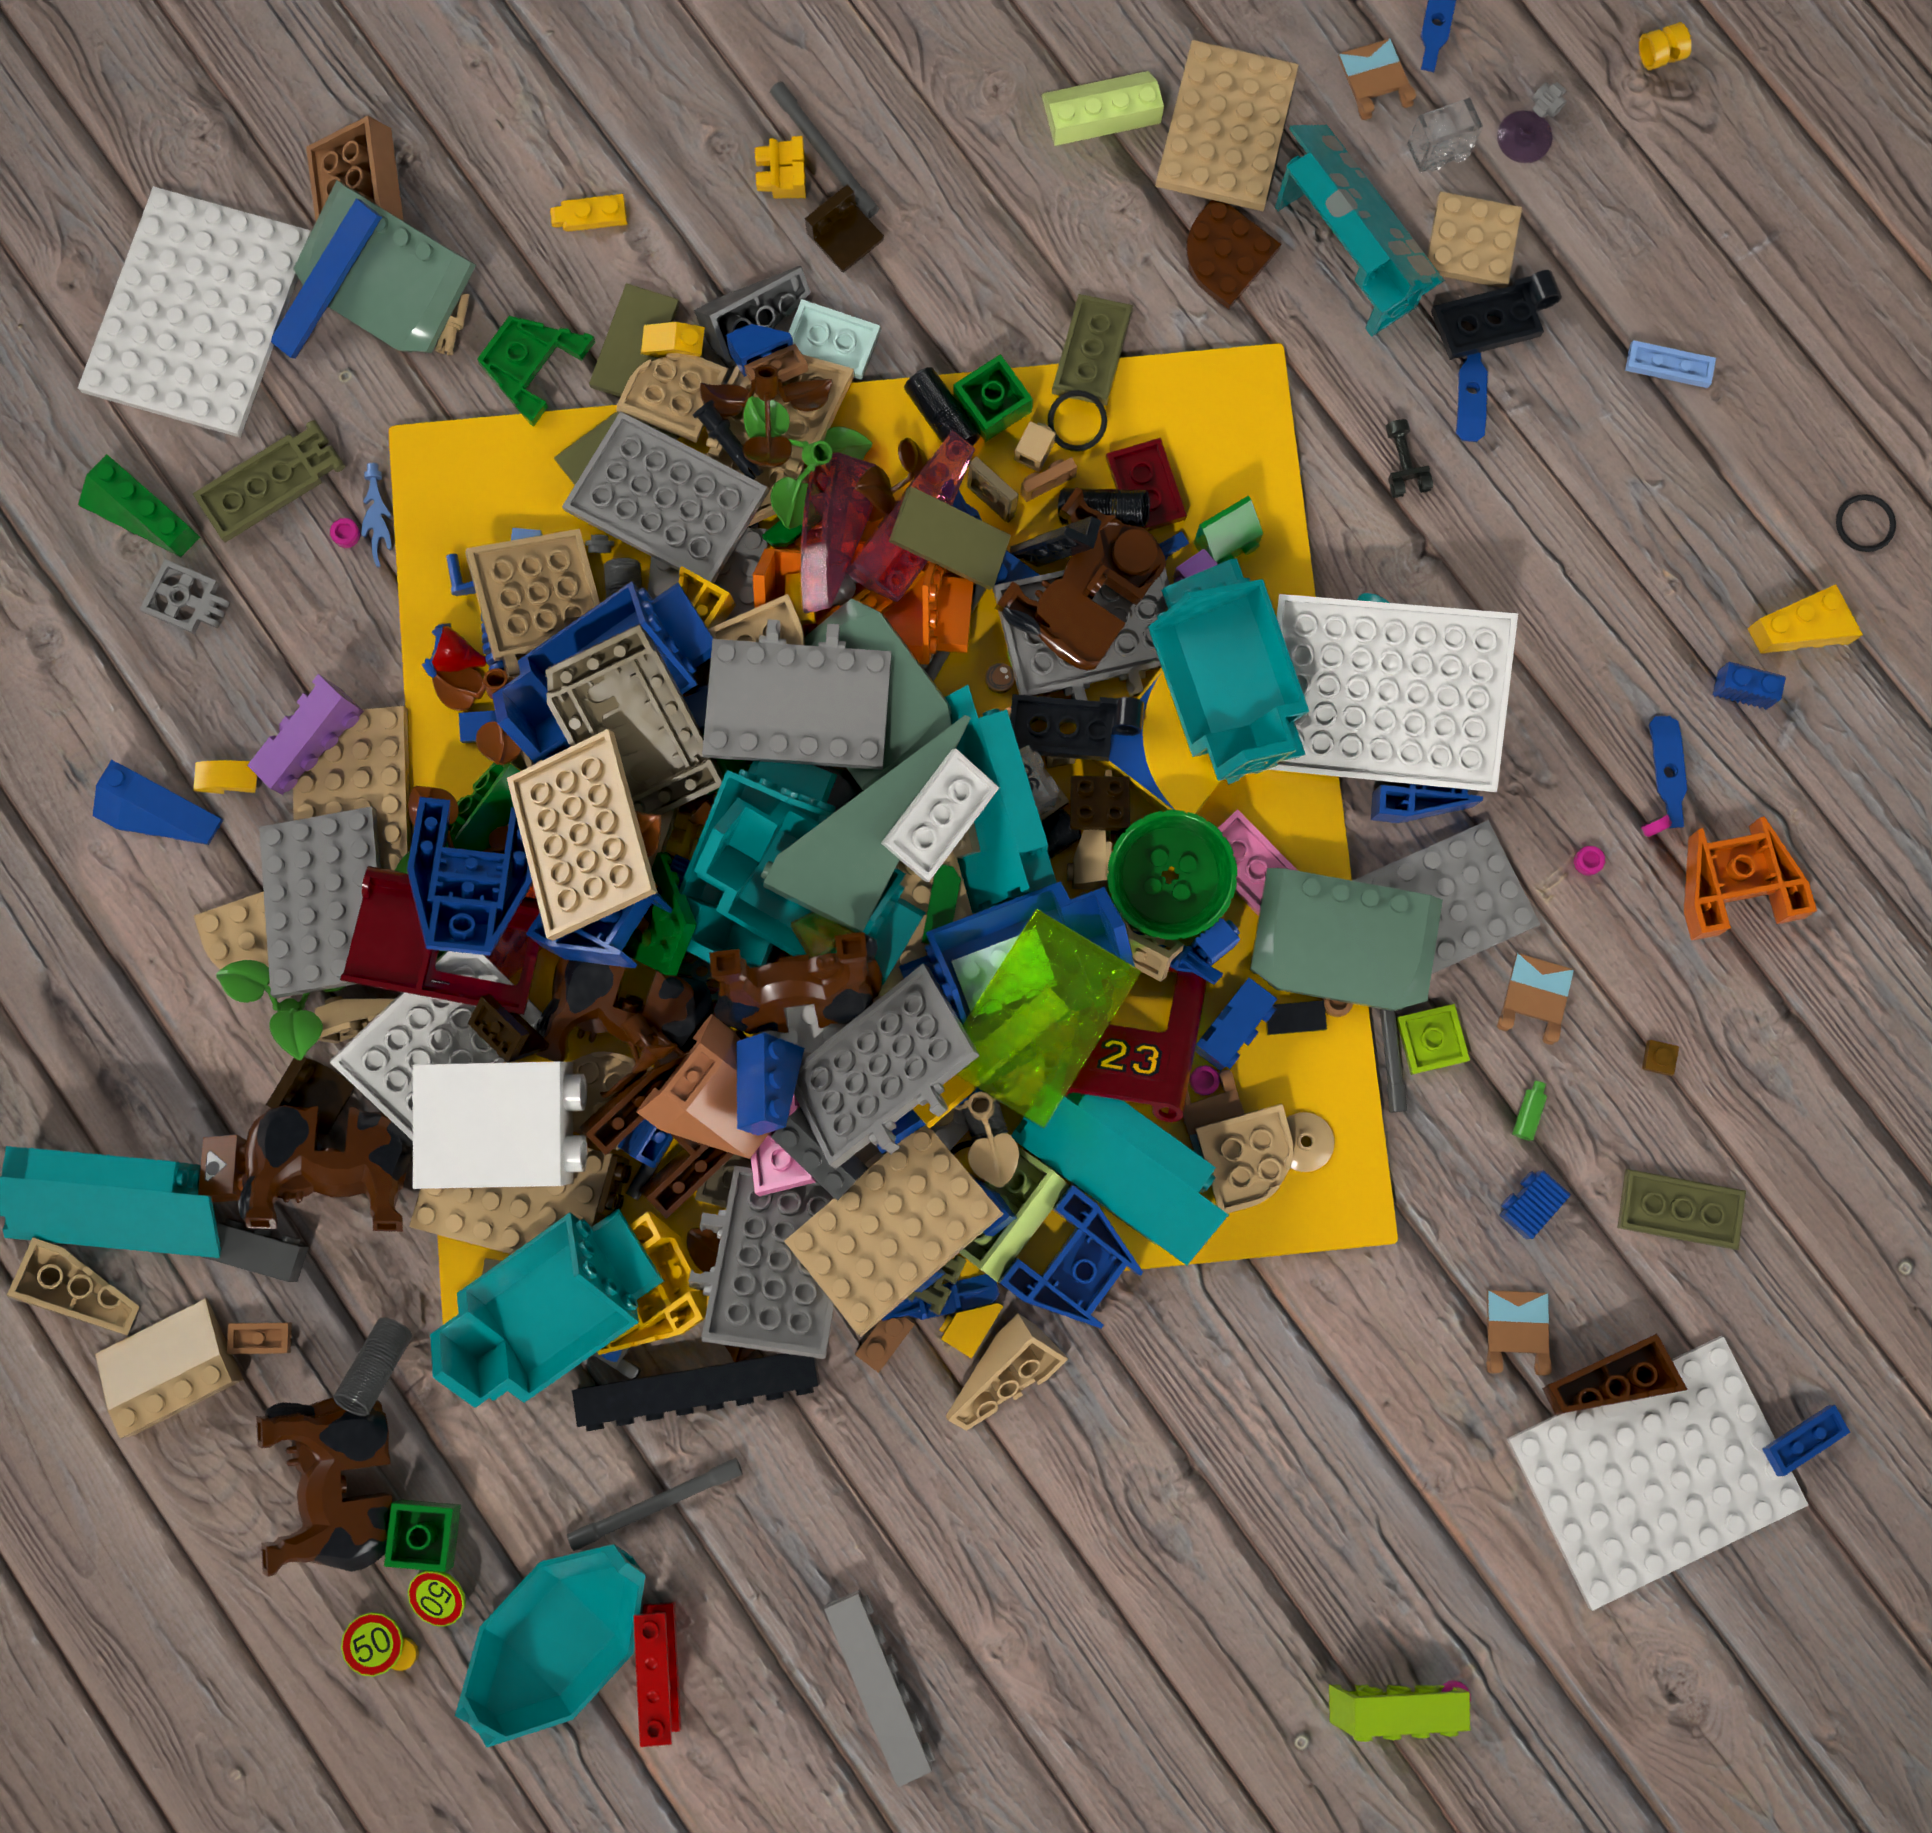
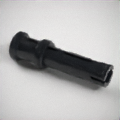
[692,399,764,480]

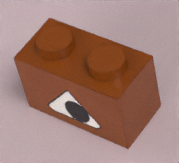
[198,1135,248,1203]

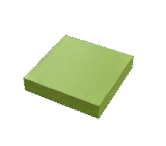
[1396,1004,1470,1075]

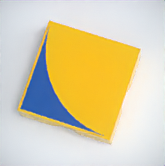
[1092,667,1221,814]

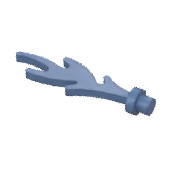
[362,463,392,567]

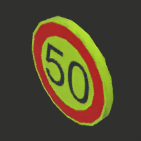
[408,1570,466,1627]
[341,1612,404,1677]

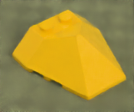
[597,1212,707,1355]

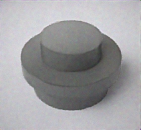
[585,535,614,553]

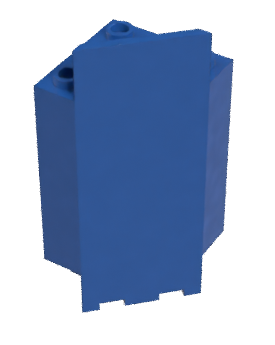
[492,581,714,764]
[899,881,1135,1048]

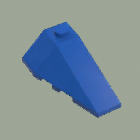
[92,759,223,845]

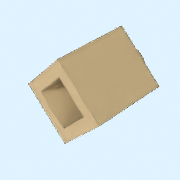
[1014,421,1056,473]

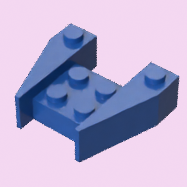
[1370,783,1483,823]
[526,892,673,968]
[998,1185,1143,1329]

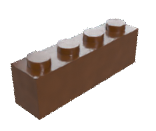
[1542,1334,1688,1416]

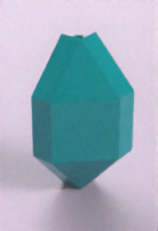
[455,1544,646,1748]

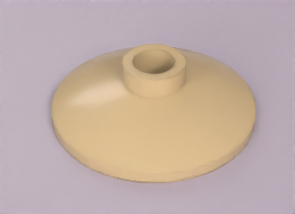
[1287,1112,1334,1172]

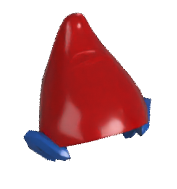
[422,623,487,678]

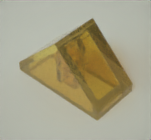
[791,912,855,959]

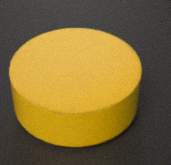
[392,1637,419,1671]

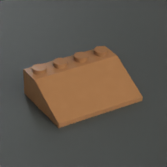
[306,116,404,221]

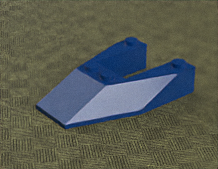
[407,797,532,956]

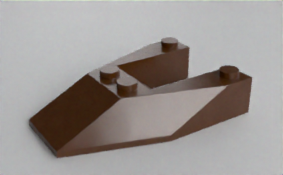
[579,1029,748,1219]

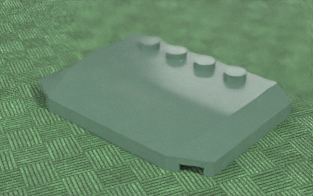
[293,180,476,353]
[805,598,952,790]
[1250,868,1443,1011]

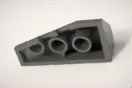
[694,266,811,368]

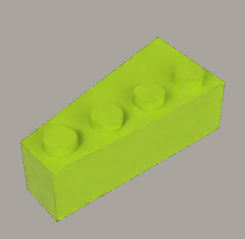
[1329,1684,1470,1742]

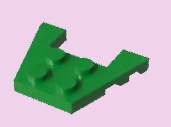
[477,316,595,426]
[622,852,697,976]

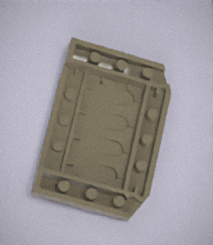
[545,623,723,815]

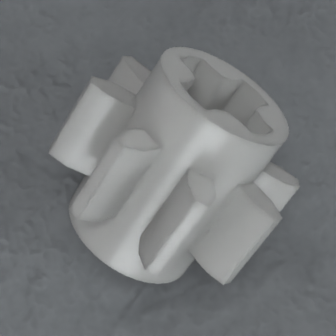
[1532,82,1567,118]

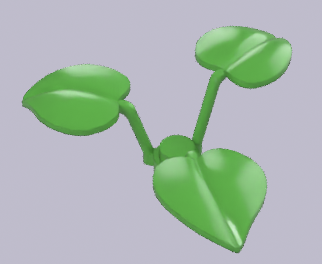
[744,396,873,529]
[216,960,346,1061]

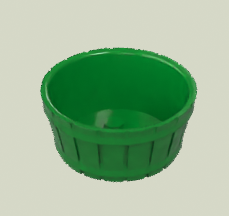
[1107,810,1237,940]

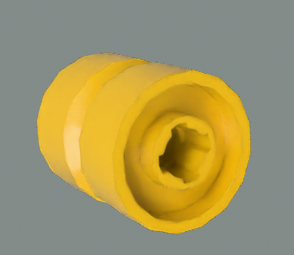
[1639,22,1691,70]

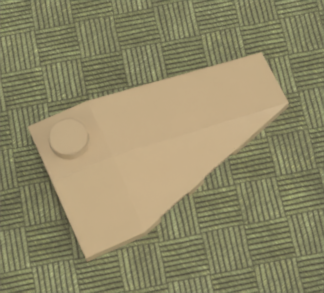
[1067,770,1112,890]
[314,996,394,1044]
[7,1238,139,1335]
[946,1313,1068,1431]

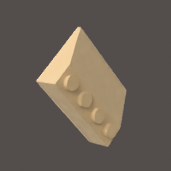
[95,1298,244,1438]

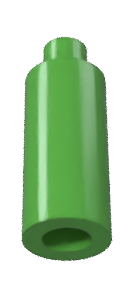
[1512,1081,1548,1141]

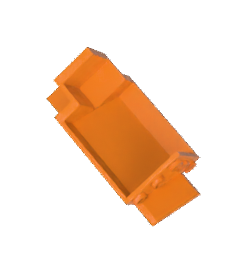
[753,538,974,665]

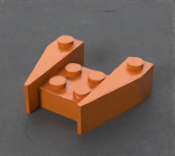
[1684,816,1817,941]

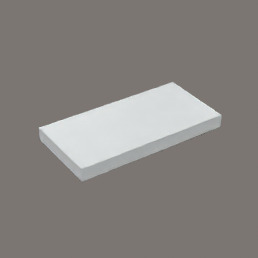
[881,749,999,882]

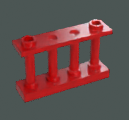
[633,1602,681,1747]

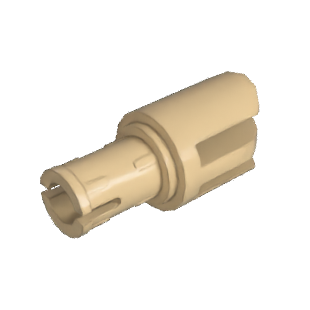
[435,293,469,355]

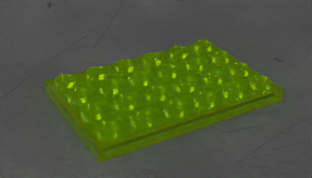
[956,909,1141,1129]

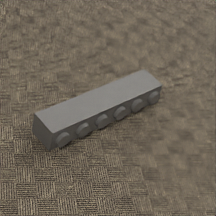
[824,1589,935,1788]

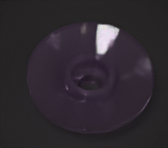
[1497,110,1553,163]

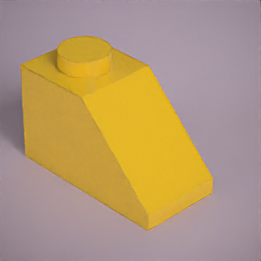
[640,322,705,358]
[939,1303,1003,1359]

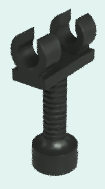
[1385,419,1433,498]

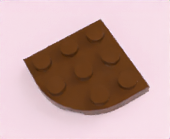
[1186,200,1281,310]

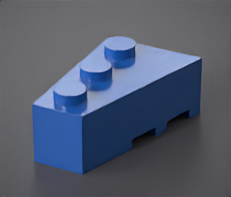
[1195,977,1277,1071]
[737,1032,805,1136]

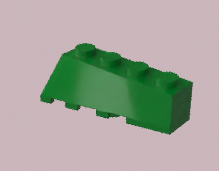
[78,454,200,558]
[446,762,520,851]

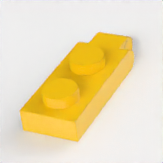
[550,194,627,231]

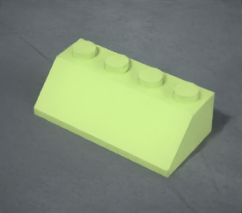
[1042,71,1164,146]
[959,1146,1070,1282]

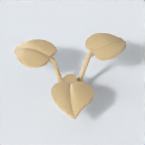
[933,1055,1045,1188]

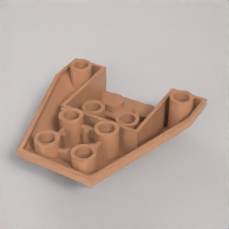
[636,1014,770,1159]

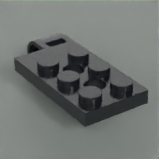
[1431,270,1562,360]
[1010,694,1144,762]

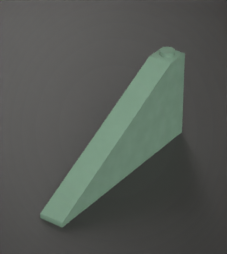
[761,715,970,933]

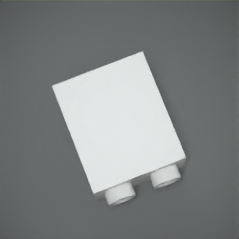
[413,1062,587,1189]

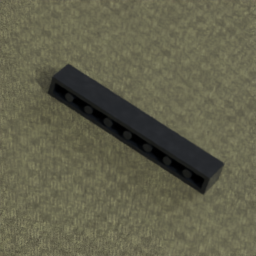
[572,1353,820,1431]

